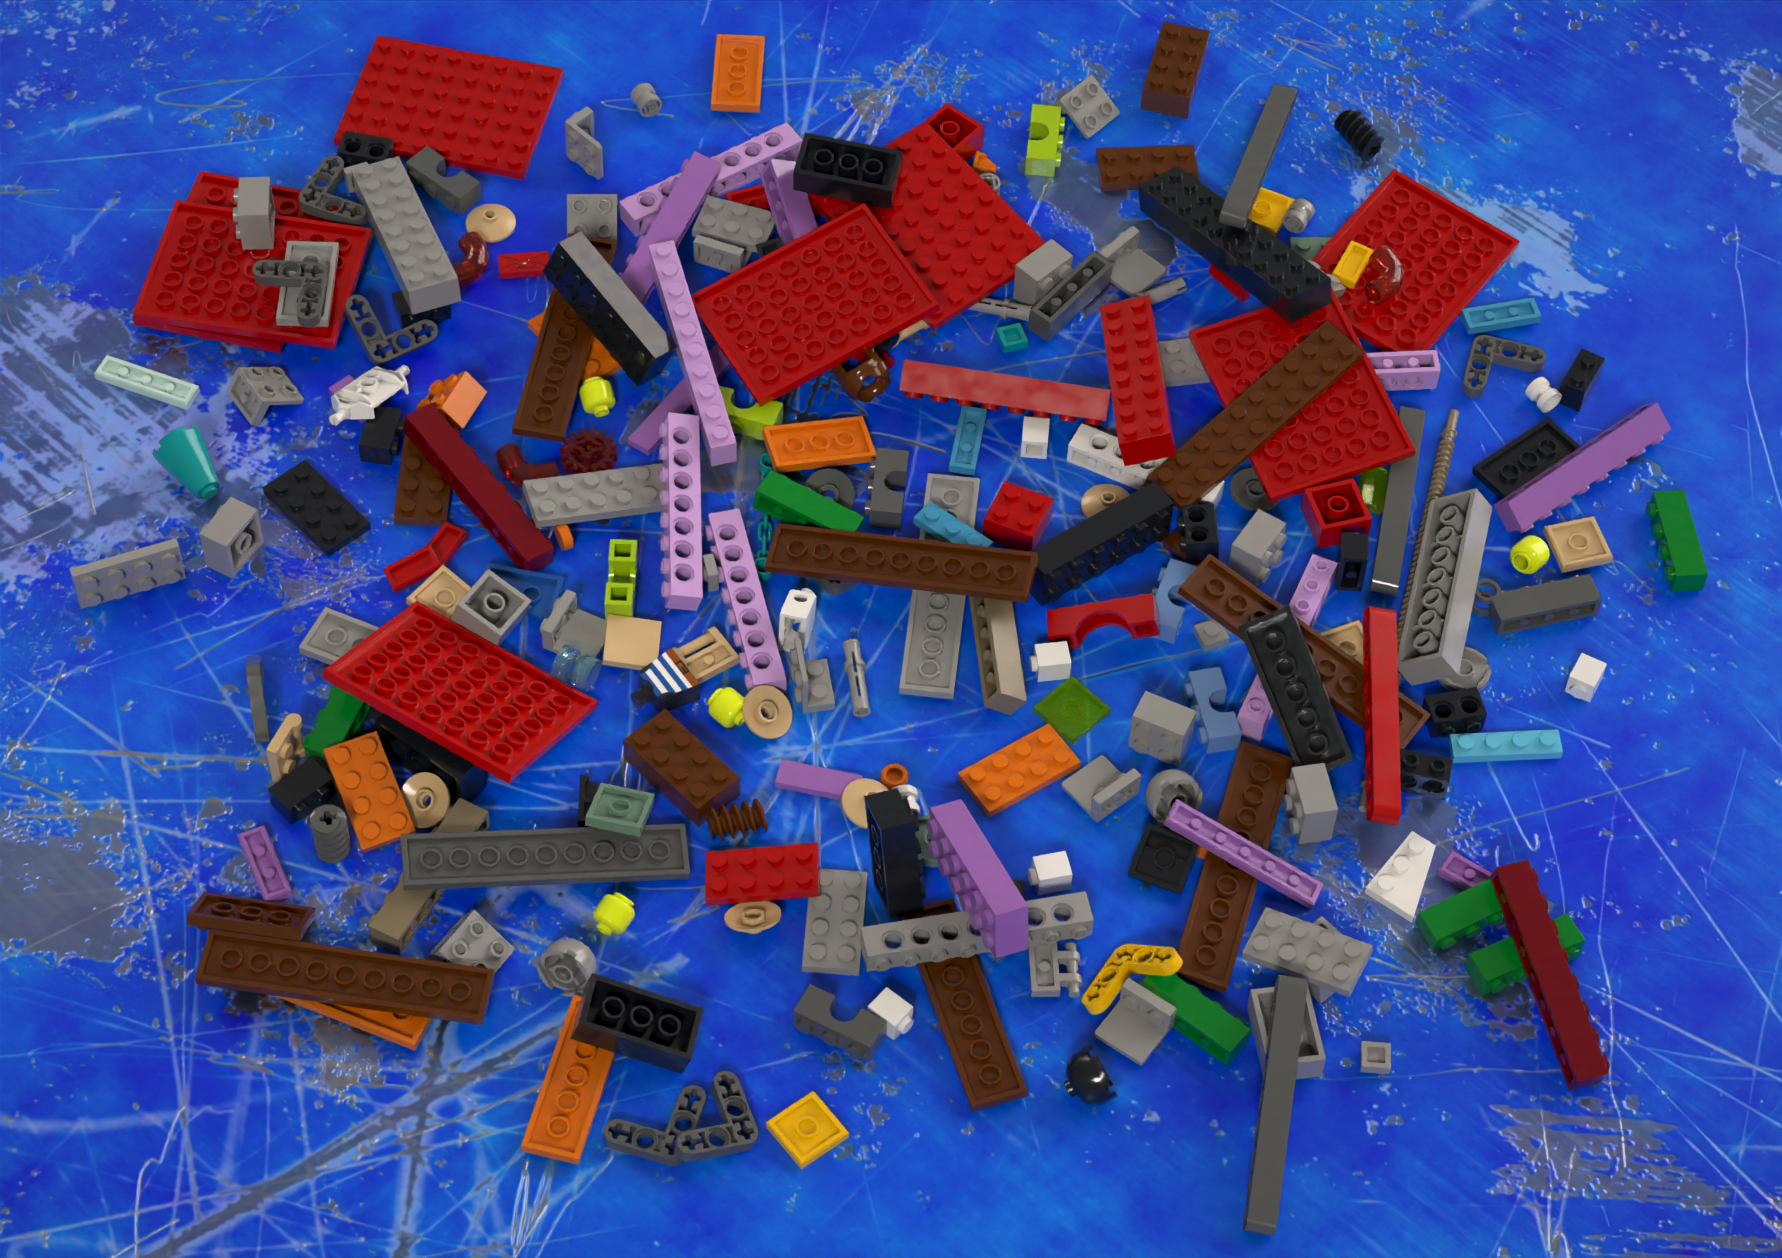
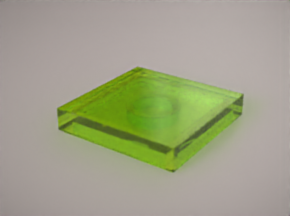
[1033,676,1111,745]

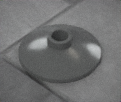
[804,468,855,510]
[1230,468,1280,512]

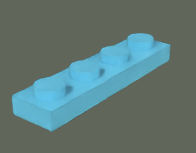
[1448,729,1563,763]

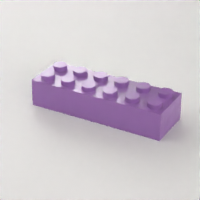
[927,799,1028,958]

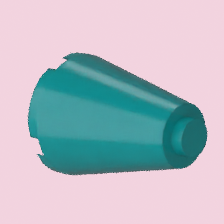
[153,425,220,500]

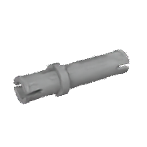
[1123,277,1187,305]
[967,298,1033,322]
[843,639,871,717]

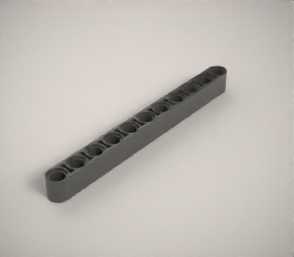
[1219,84,1298,229]

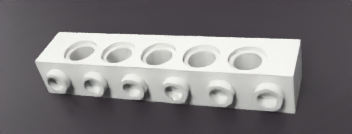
[1067,423,1225,509]

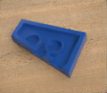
[482,562,565,621]

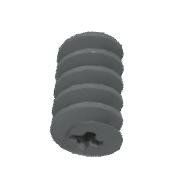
[310,805,351,863]

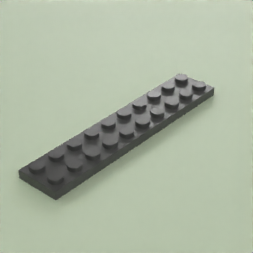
[400,824,690,891]

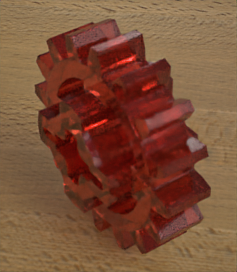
[560,428,617,474]

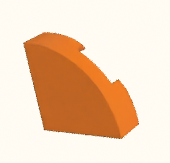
[972,151,996,176]

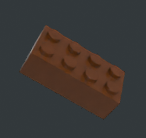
[1140,22,1210,119]
[623,709,740,827]

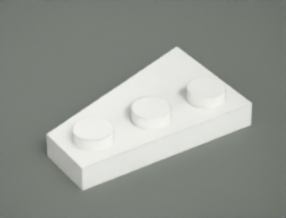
[1365,831,1436,923]

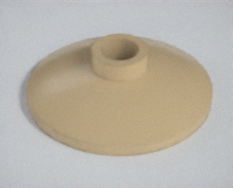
[466,204,516,243]
[1081,484,1130,519]
[742,685,792,739]
[400,772,450,828]
[841,778,889,829]
[724,901,782,934]

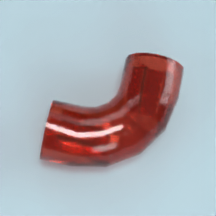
[452,231,490,290]
[1365,245,1404,306]
[495,444,559,488]

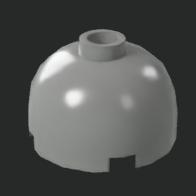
[1145,769,1203,823]
[537,938,597,997]

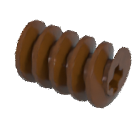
[707,799,768,843]

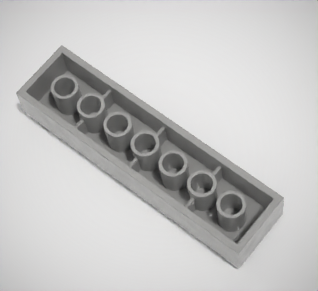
[351,156,461,315]
[1397,488,1492,686]

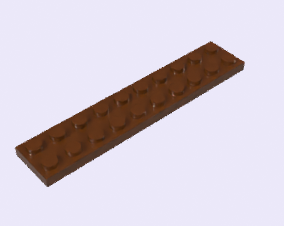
[512,233,618,443]
[1146,321,1365,512]
[764,523,1039,603]
[1177,553,1431,749]
[1175,741,1293,993]
[195,929,495,1026]

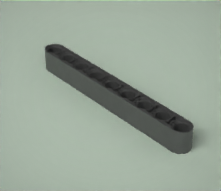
[1370,406,1426,596]
[1243,974,1308,1236]

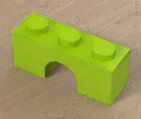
[1025,104,1065,177]
[719,386,783,440]
[604,539,638,620]

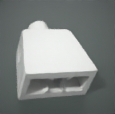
[778,588,817,655]

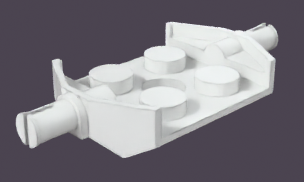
[329,365,410,426]

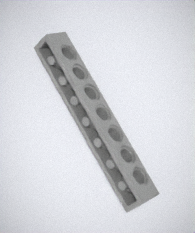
[860,891,1094,972]

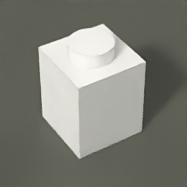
[1020,416,1050,459]
[1029,641,1071,682]
[1564,653,1607,703]
[1028,851,1073,895]
[868,987,914,1040]

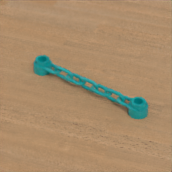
[754,452,774,582]

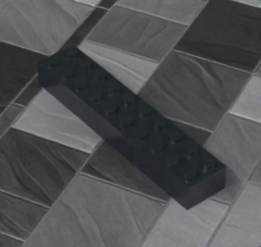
[1138,166,1332,324]

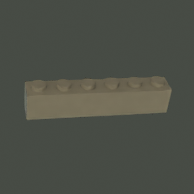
[969,596,1027,715]
[368,798,490,955]

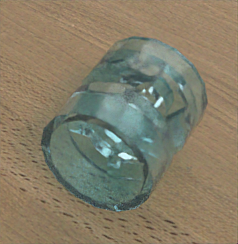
[551,645,602,692]

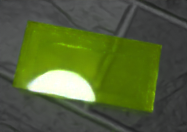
[1358,467,1389,516]

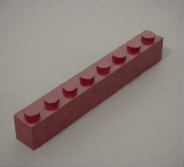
[404,403,554,572]
[1489,860,1610,1091]

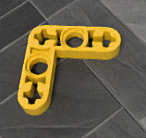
[1082,944,1183,1015]

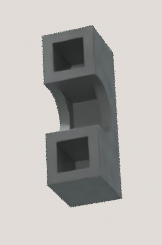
[406,146,482,216]
[865,448,909,529]
[793,984,887,1062]

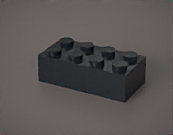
[793,132,903,209]
[376,713,486,803]
[864,788,926,919]
[570,973,704,1074]

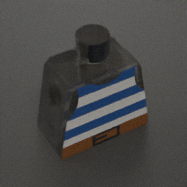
[630,648,700,713]

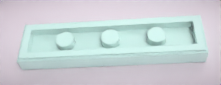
[94,355,200,410]

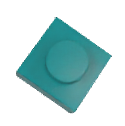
[995,323,1028,353]

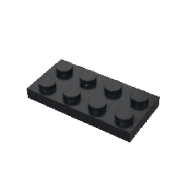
[1472,418,1581,500]
[263,460,371,557]

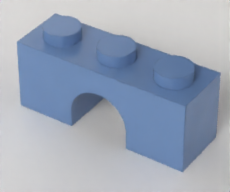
[1151,558,1198,644]
[1183,667,1242,754]

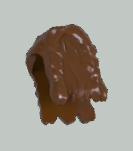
[832,347,892,403]

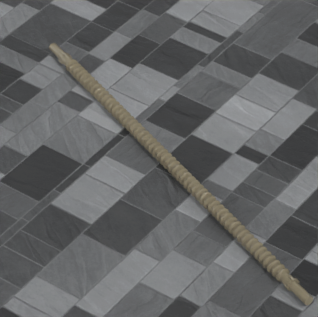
[1358,409,1459,812]

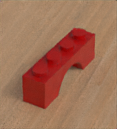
[1047,593,1160,649]

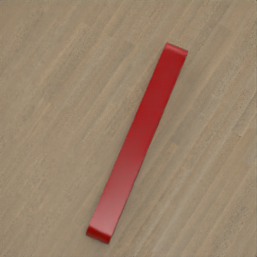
[1362,606,1401,826]

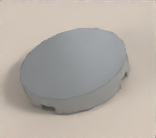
[1438,647,1491,693]

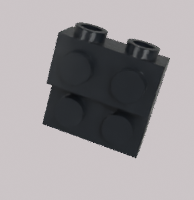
[1127,821,1201,896]

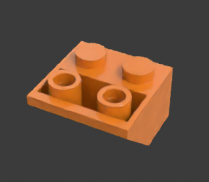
[416,371,487,431]

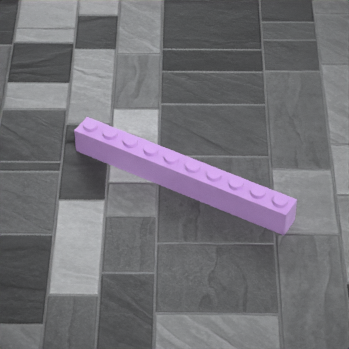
[649,240,737,466]

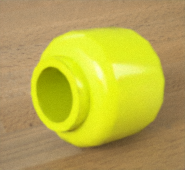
[579,376,616,417]
[1510,535,1550,574]
[707,687,745,728]
[593,892,635,937]

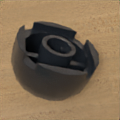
[1063,1044,1118,1105]

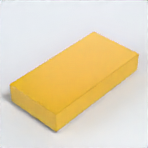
[1332,240,1374,289]

